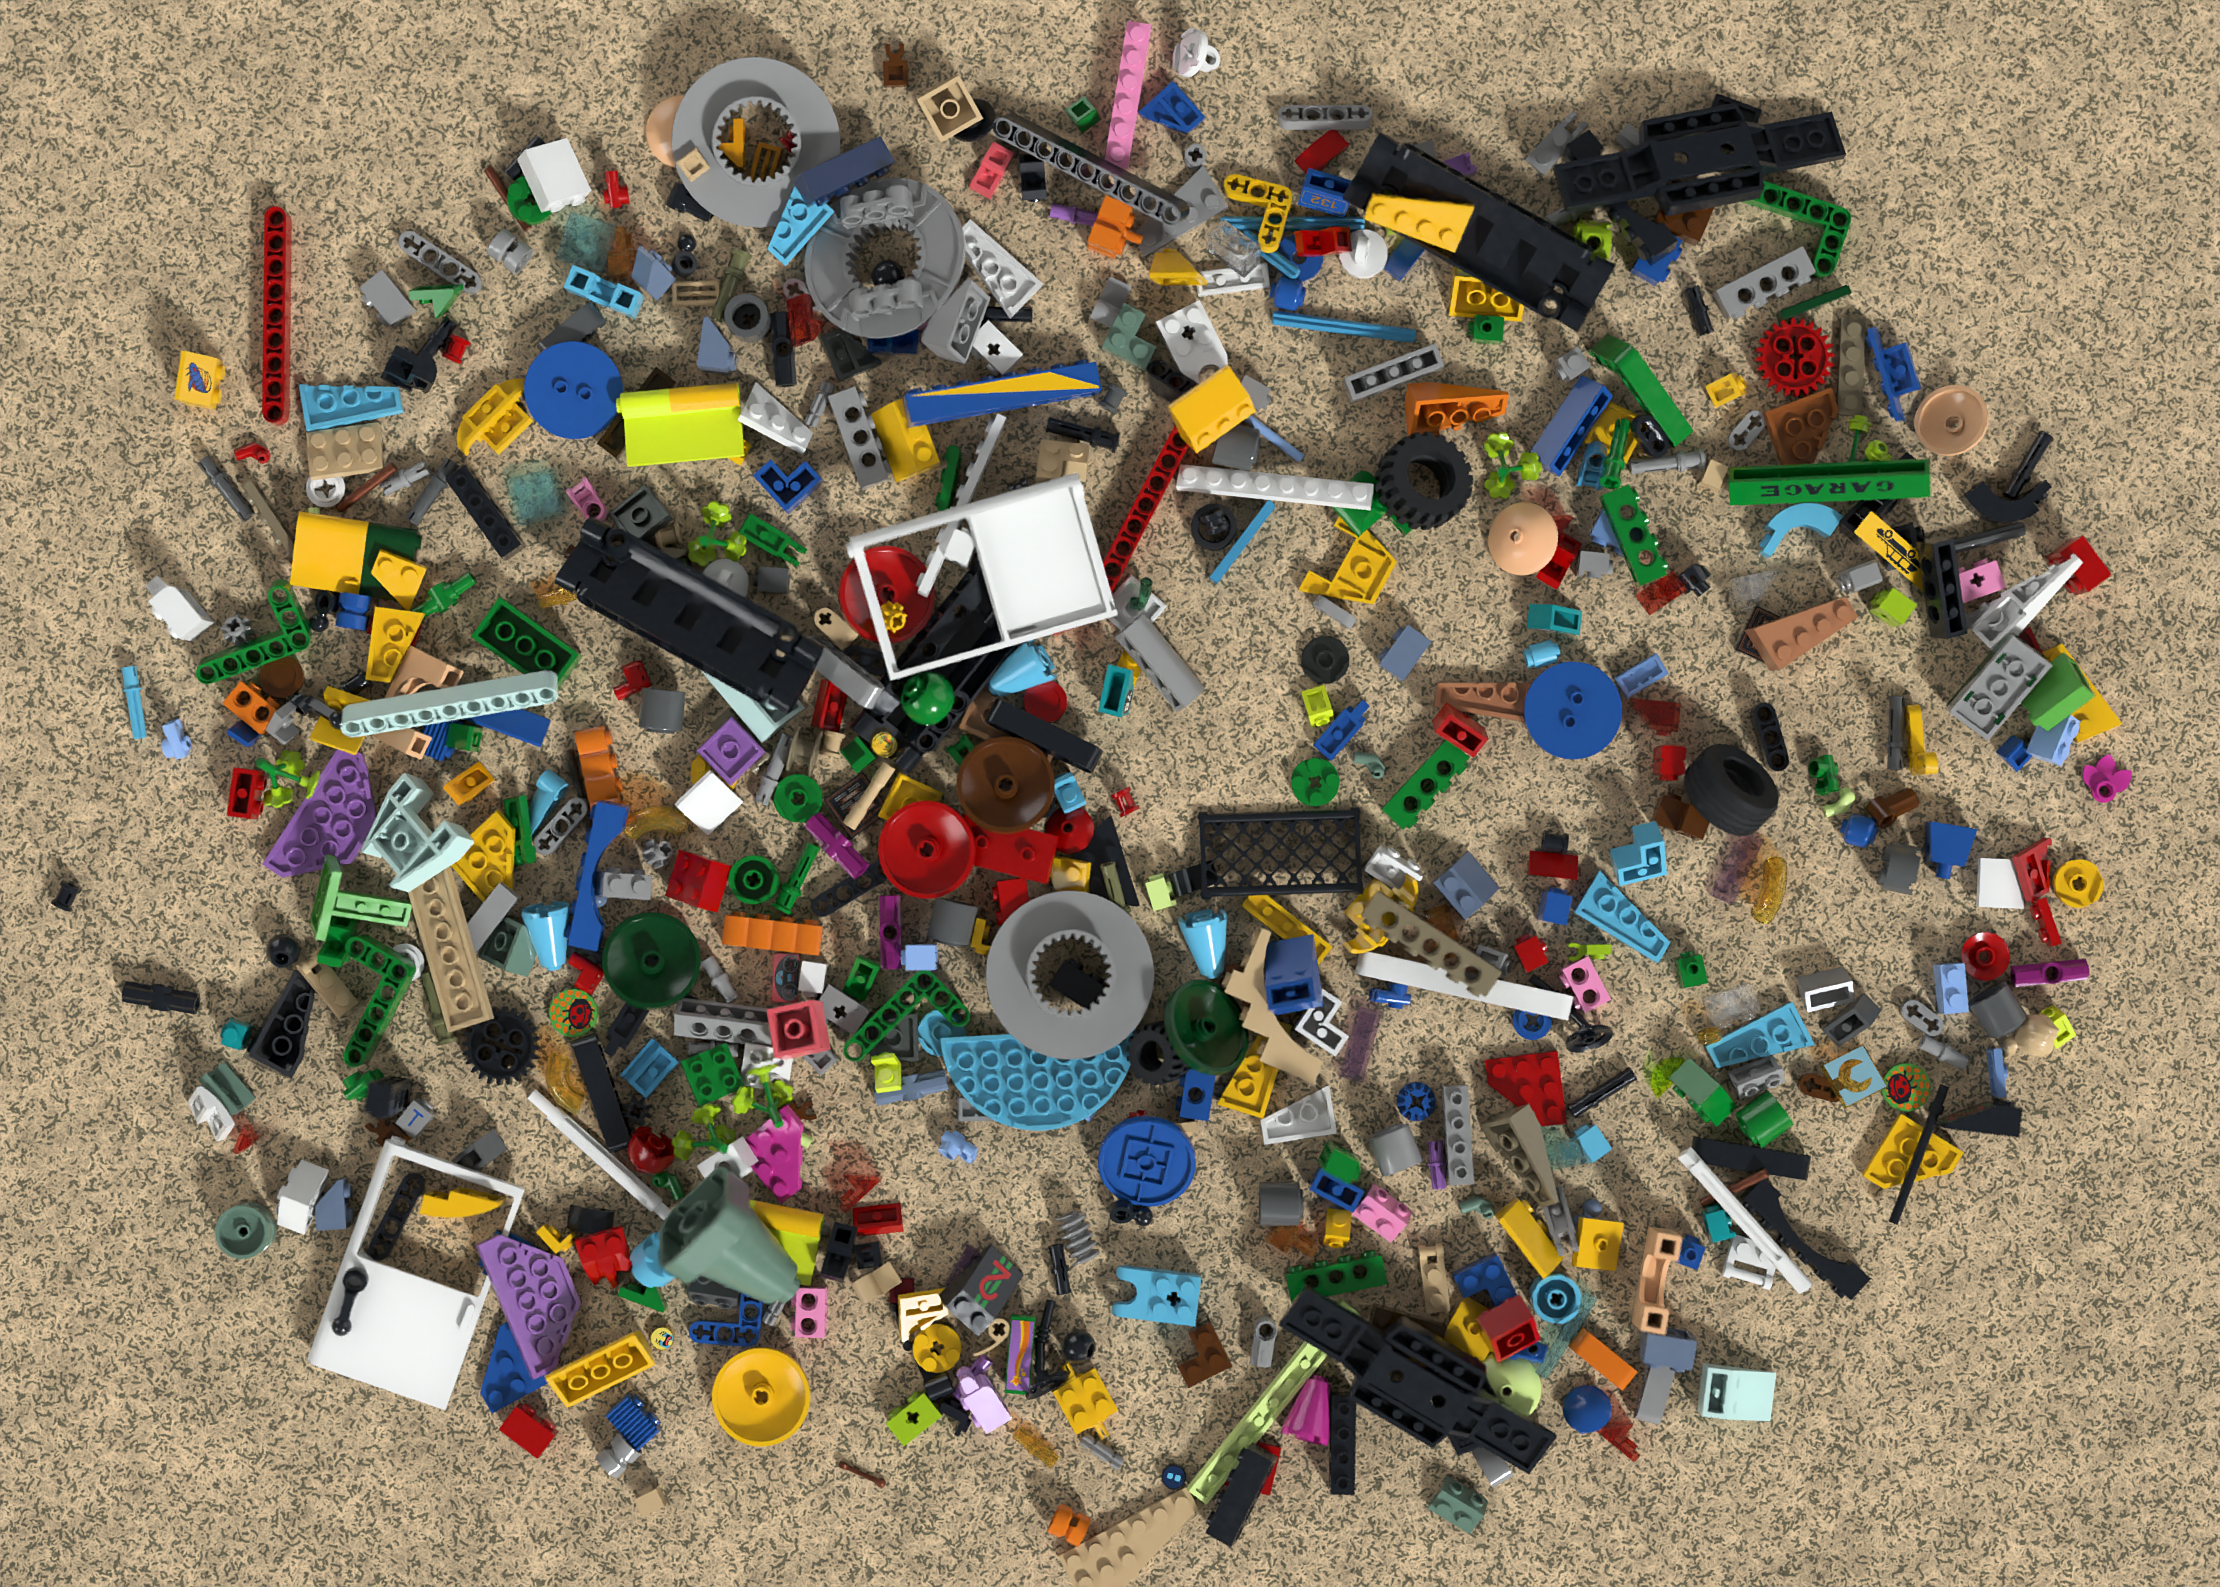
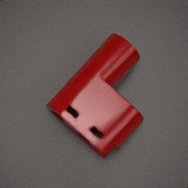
[613,660,652,701]
[568,951,604,994]

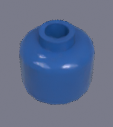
[1269,277,1306,311]
[1840,813,1878,848]

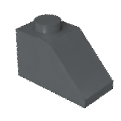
[1822,993,1881,1047]
[452,1129,508,1171]

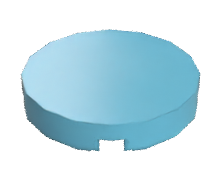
[918,1009,966,1057]

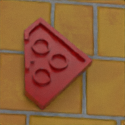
[1484,1050,1567,1127]

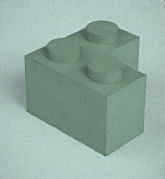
[1102,303,1157,372]

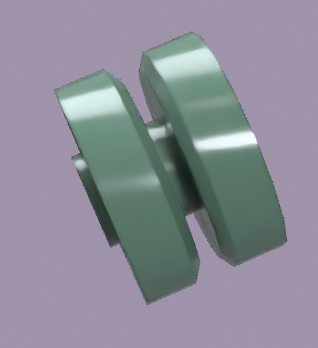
[215,1202,277,1259]

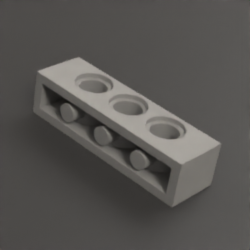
[1712,246,1816,320]
[1342,343,1444,404]
[828,387,892,490]
[674,998,772,1046]
[1441,1084,1474,1185]

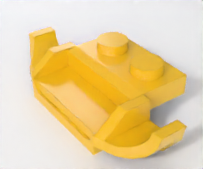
[456,378,533,456]
[1342,873,1418,954]

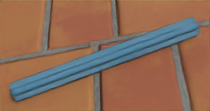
[1220,216,1365,231]
[1272,311,1416,343]

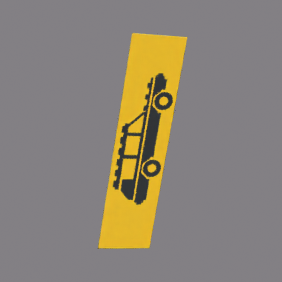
[1854,511,1924,592]

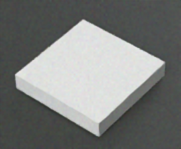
[1107,574,1167,631]

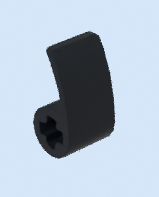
[1168,860,1217,898]
[567,1204,615,1234]
[915,1349,955,1402]

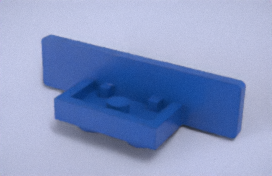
[1866,327,1922,422]

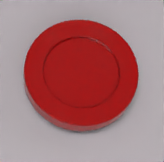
[1023,681,1067,723]

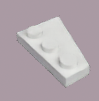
[738,382,813,455]
[1260,1085,1337,1145]

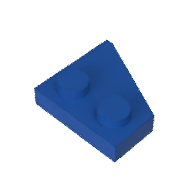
[1138,81,1205,135]

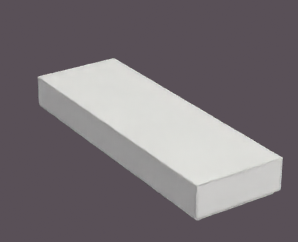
[1197,263,1271,297]

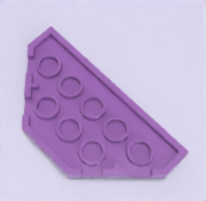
[262,749,377,878]
[476,1234,581,1379]

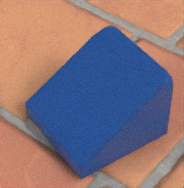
[227,720,261,747]
[1996,735,2032,772]

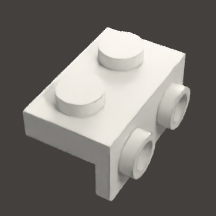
[1364,845,1423,890]

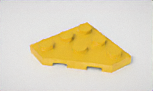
[450,810,515,903]
[1861,1113,1964,1189]

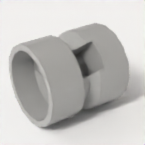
[487,229,534,274]
[595,1432,642,1478]

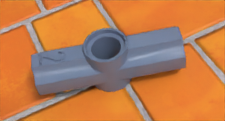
[873,1069,949,1106]

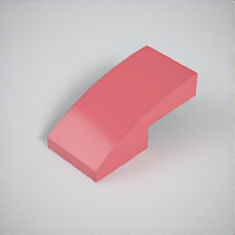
[969,141,1014,199]

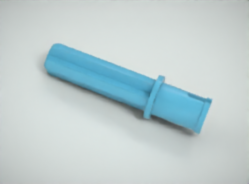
[121,666,147,739]

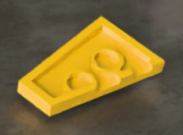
[365,607,425,683]

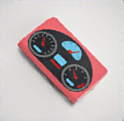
[772,953,800,1002]

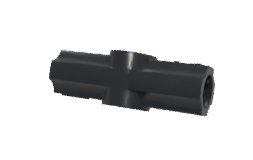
[770,311,797,387]
[122,981,201,1014]

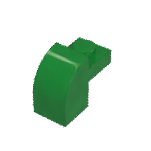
[317,915,358,968]

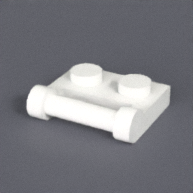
[1722,1234,1782,1290]

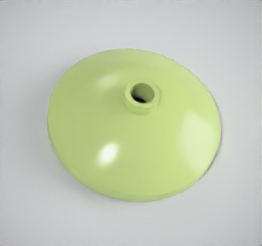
[1480,1354,1541,1417]

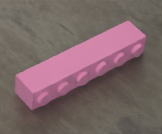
[1105,21,1151,171]

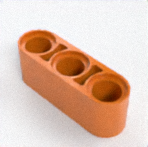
[1568,1327,1638,1391]

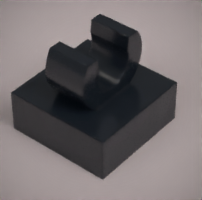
[854,1241,883,1270]

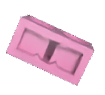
[1559,956,1611,1013]
[791,1285,828,1338]

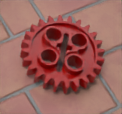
[1754,317,1835,398]

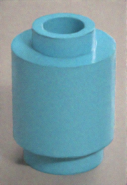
[1523,639,1561,669]

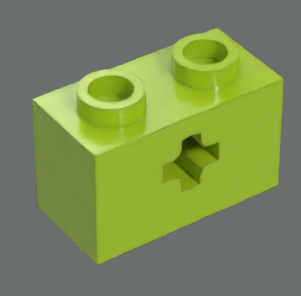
[1868,587,1917,627]
[886,1390,943,1446]

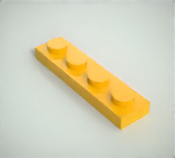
[1241,895,1333,965]

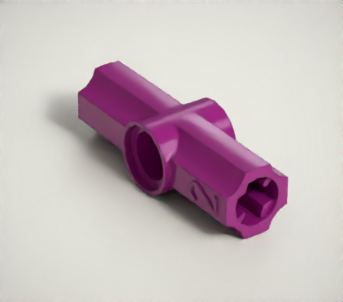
[804,812,869,879]
[879,895,902,969]
[2010,958,2089,987]

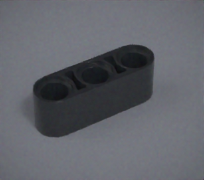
[1147,360,1198,403]
[1750,703,1789,772]

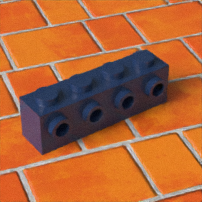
[794,136,895,207]

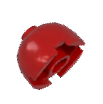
[627,1126,676,1174]

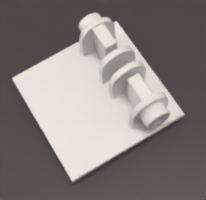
[741,1042,794,1089]

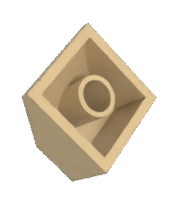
[916,73,983,142]

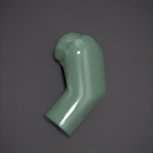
[1353,751,1386,779]
[1458,1196,1495,1219]

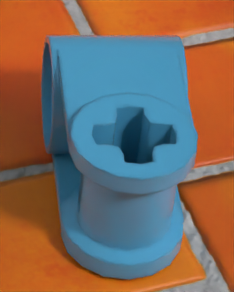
[1576,441,1607,491]

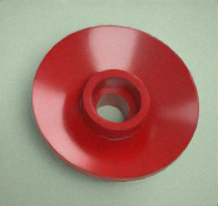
[1046,807,1094,854]
[1961,932,2010,981]

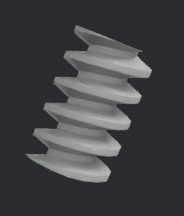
[1055,1211,1100,1265]

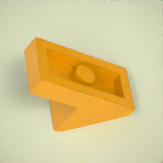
[717,118,746,172]
[443,762,495,806]

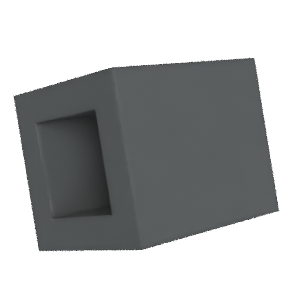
[754,566,791,595]

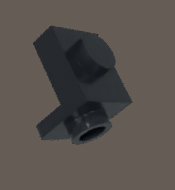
[939,1398,972,1437]

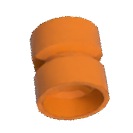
[1047,1503,1092,1547]

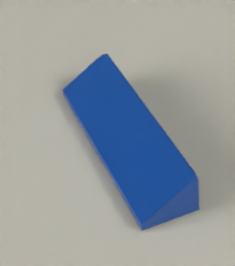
[1383,238,1425,282]
[463,708,551,747]

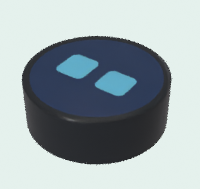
[1162,1463,1186,1489]

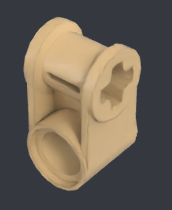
[814,608,859,652]

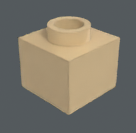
[1698,459,1729,492]
[634,1484,667,1517]

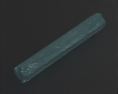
[1535,1292,1597,1379]

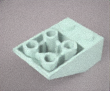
[1697,1363,1776,1421]

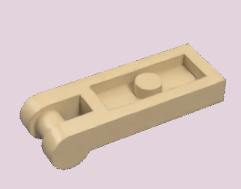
[296,950,359,1019]
[1418,1243,1450,1314]

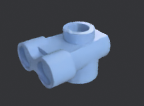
[161,718,192,759]
[938,1130,978,1164]

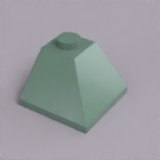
[479,916,536,977]

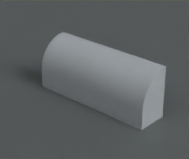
[1115,613,1205,712]

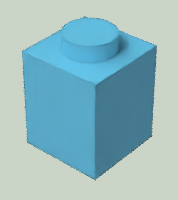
[1570,1124,1612,1163]

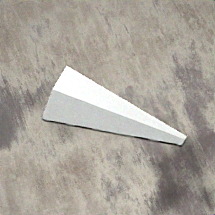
[1965,554,2083,650]

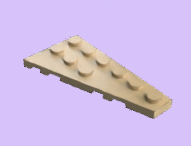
[1058,1485,1198,1587]

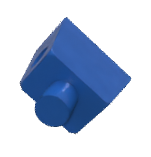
[1925,821,1977,879]

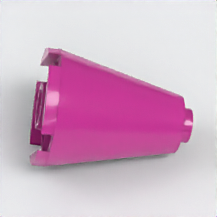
[1281,1375,1331,1446]

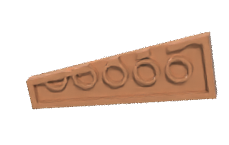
[1433,683,1532,722]

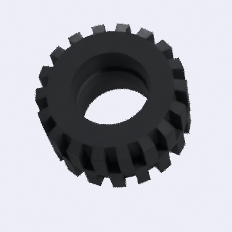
[1126,1021,1190,1086]

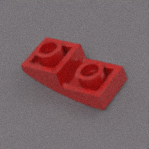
[1294,130,1350,174]

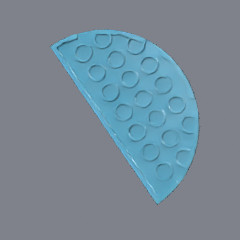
[940,1028,1136,1131]

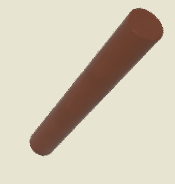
[484,166,532,232]
[336,463,398,513]
[1700,1168,1770,1208]

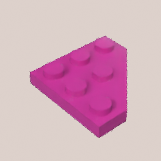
[745,1104,803,1204]

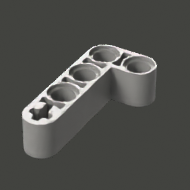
[804,635,884,709]

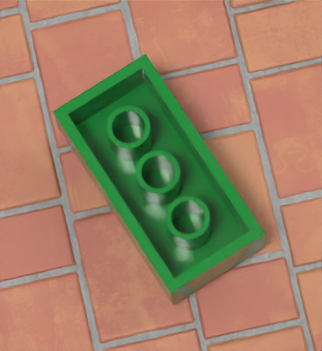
[471,597,583,690]

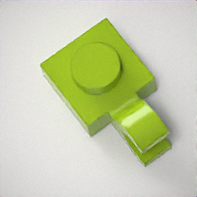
[1567,942,1611,961]

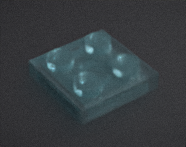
[556,212,618,274]
[507,467,567,527]

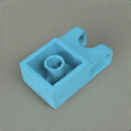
[1111,1265,1201,1326]

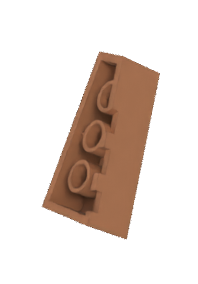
[1744,596,1858,671]

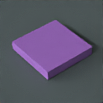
[696,717,766,786]

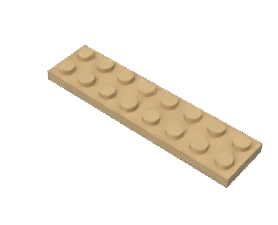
[408,832,494,1033]

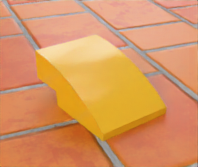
[419,1186,507,1218]

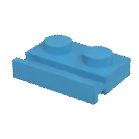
[620,1038,680,1098]

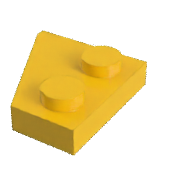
[1050,856,1091,893]

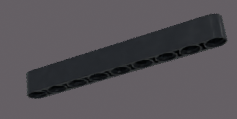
[993,113,1190,226]

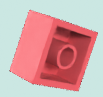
[767,1000,831,1060]

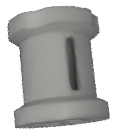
[1184,144,1206,170]

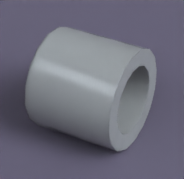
[1368,1123,1423,1177]

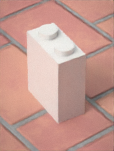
[517,138,591,213]

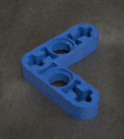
[689,1293,763,1347]

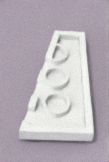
[962,219,1043,319]

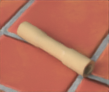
[843,761,895,830]

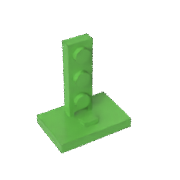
[309,854,412,941]

